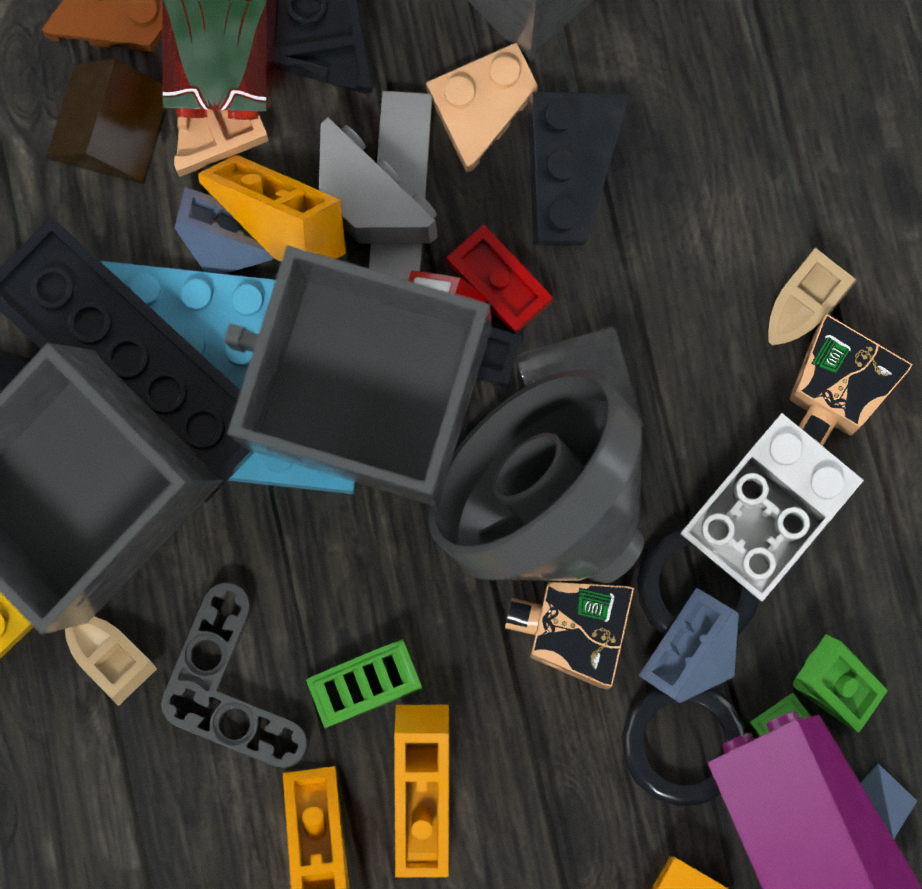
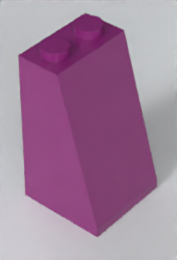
[708,711,922,889]

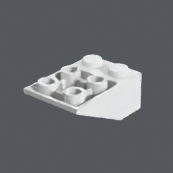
[680,413,864,602]

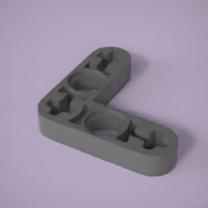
[161,583,308,768]

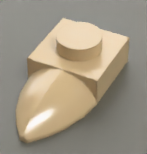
[768,248,857,345]
[65,616,157,706]

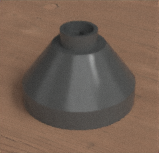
[428,369,644,585]

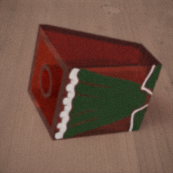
[162,0,277,120]

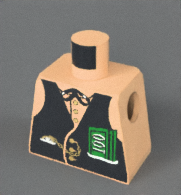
[790,315,913,446]
[505,582,634,690]

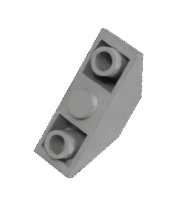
[319,117,438,244]

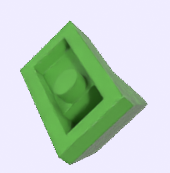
[793,634,888,733]

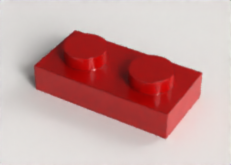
[446,225,553,334]

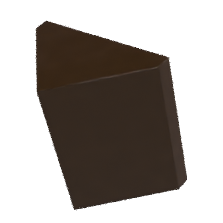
[46,59,172,184]

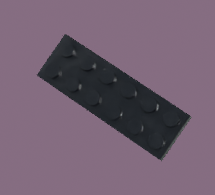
[0,216,254,503]

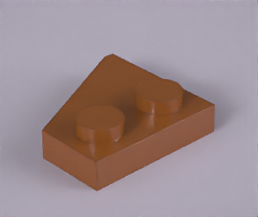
[41,0,172,52]

